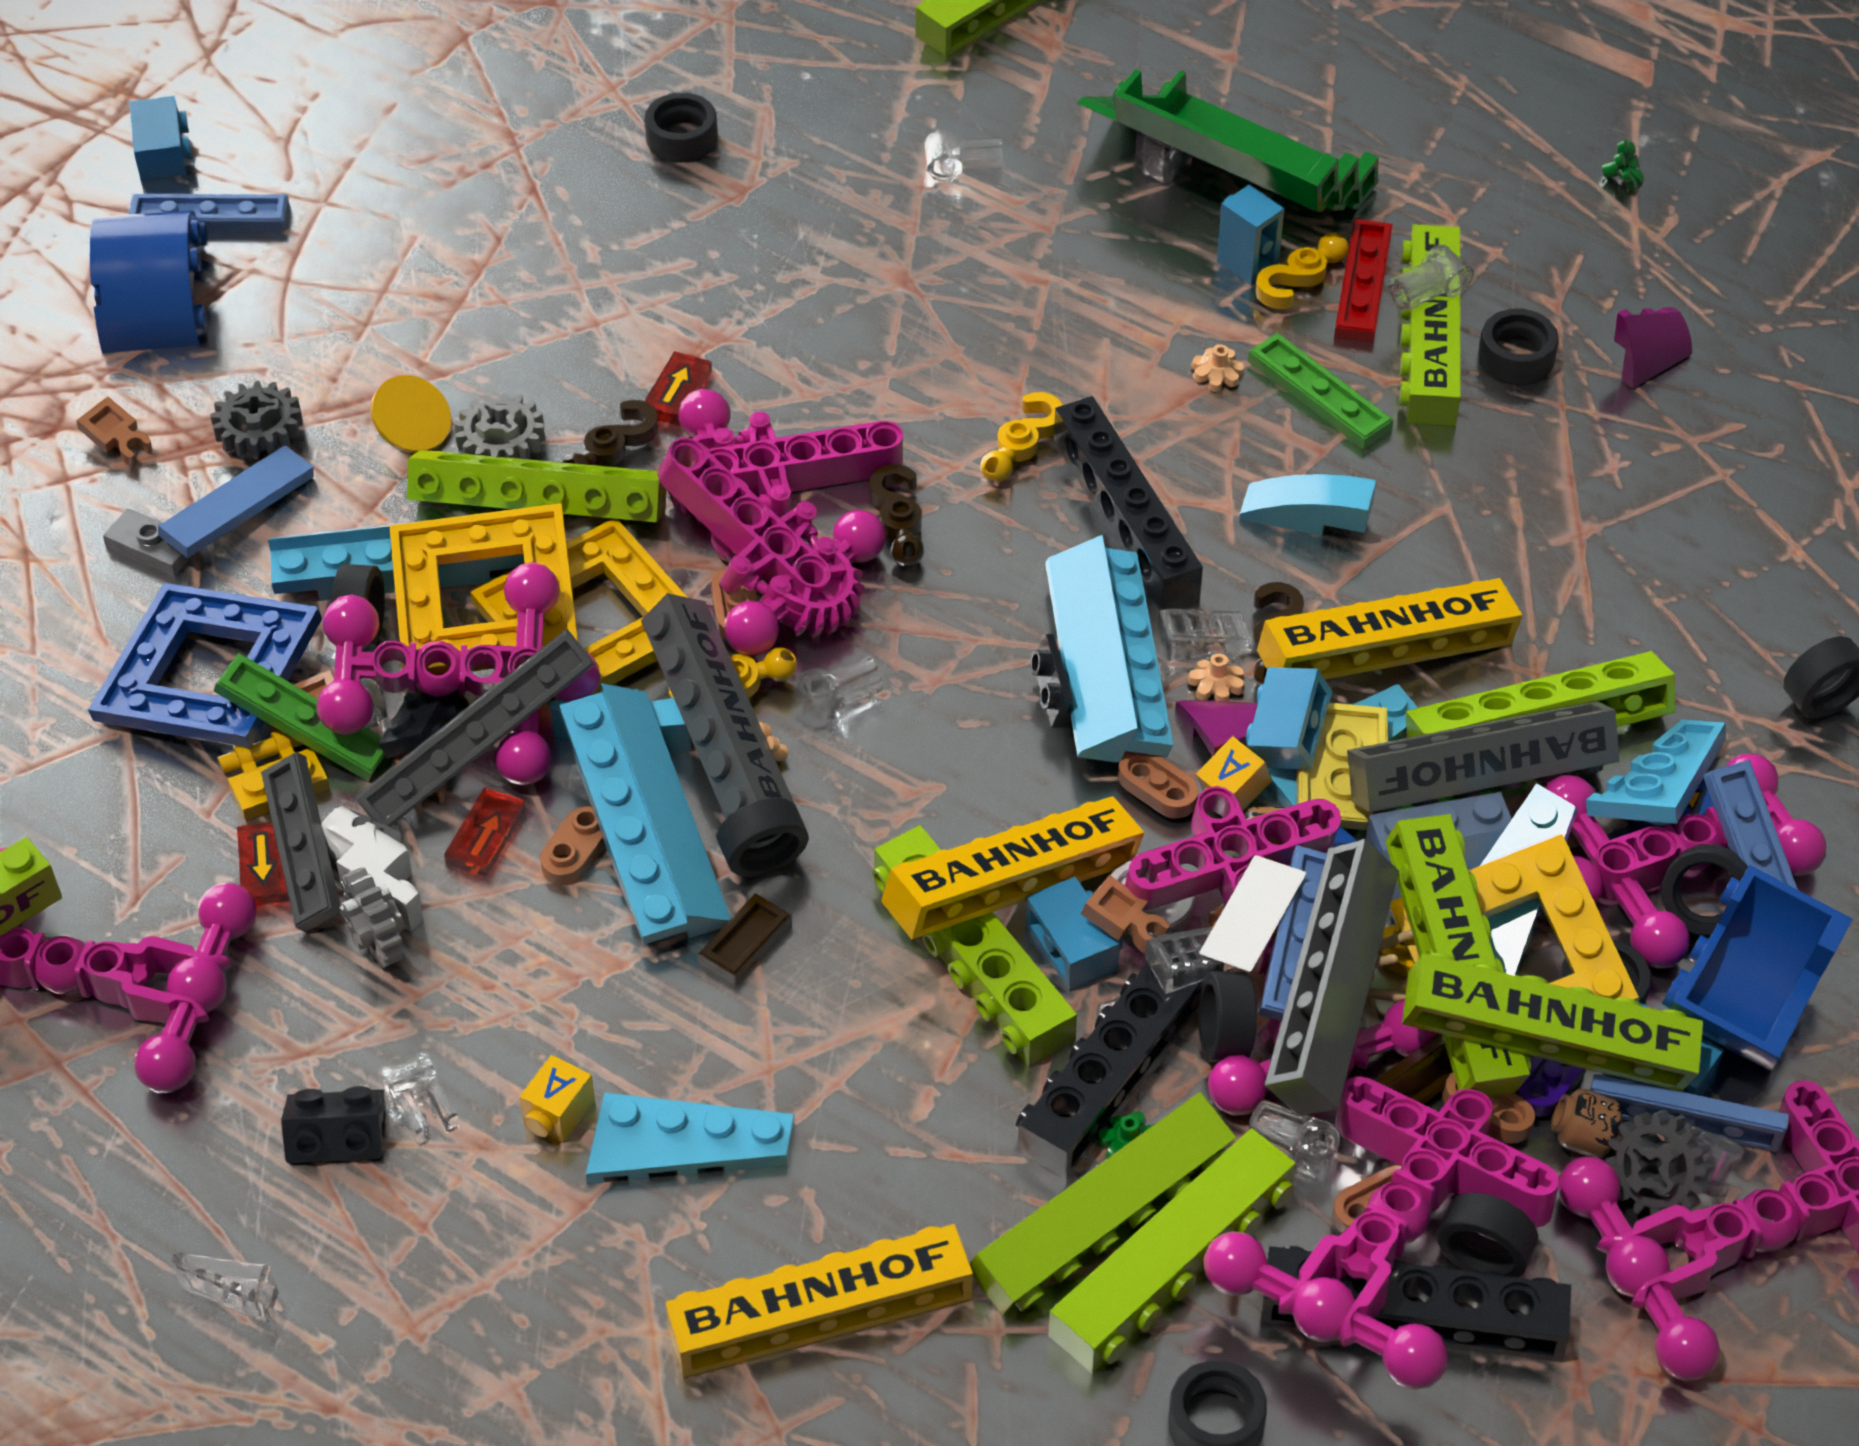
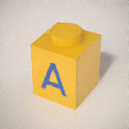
[1196,736,1272,811]
[519,1055,595,1143]

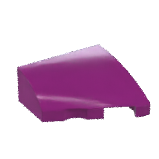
[1614,307,1692,388]
[1175,700,1258,757]

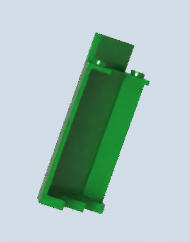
[1077,69,1379,212]

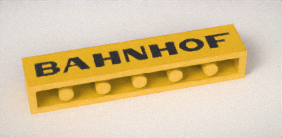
[1257,578,1522,679]
[881,796,1144,940]
[665,1224,973,1378]

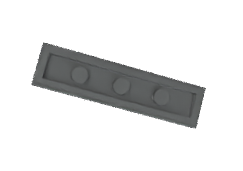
[261,752,341,932]

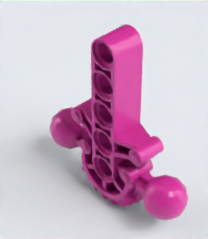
[666,389,903,563]
[658,438,886,656]

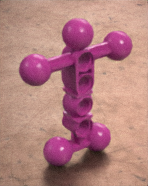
[316,562,601,786]
[1545,753,1827,969]

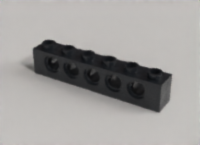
[1054,396,1203,614]
[1015,929,1222,1179]
[1260,1245,1571,1363]

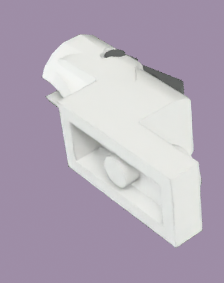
[321,806,423,932]

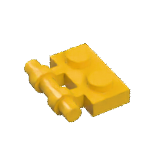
[217,730,330,821]

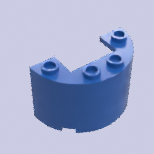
[89,210,208,353]
[1661,865,1853,1072]

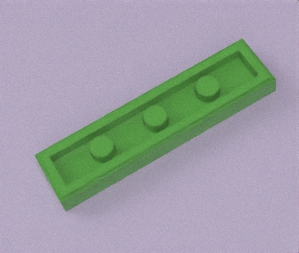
[1248,332,1394,450]
[214,652,386,782]

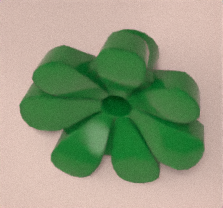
[1602,139,1644,190]
[1098,1111,1153,1160]

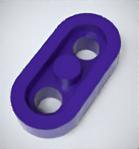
[1515,1056,1586,1116]

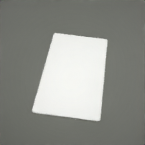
[1199,855,1306,972]

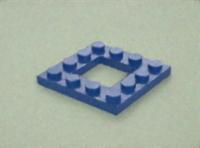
[88,583,322,748]

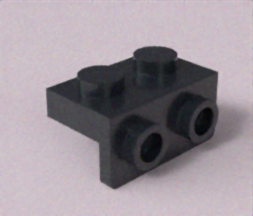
[1030,634,1073,728]
[378,687,470,758]
[281,1086,386,1163]

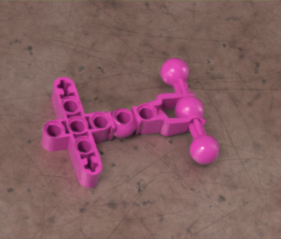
[1125,786,1438,1116]
[0,847,257,1093]
[1203,1077,1559,1390]
[1558,1080,1859,1382]

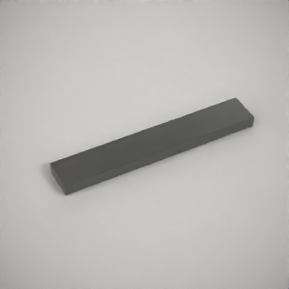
[354,629,595,827]

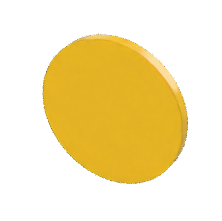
[371,375,451,453]

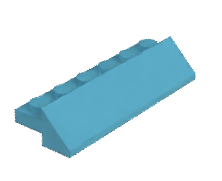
[268,520,525,601]
[1046,535,1173,763]
[559,683,731,945]

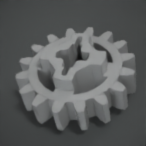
[454,392,546,460]
[339,867,405,968]

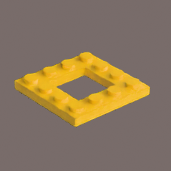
[389,503,578,675]
[470,518,687,701]
[1390,834,1639,1002]

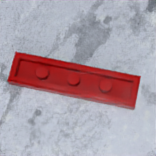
[1334,219,1393,343]

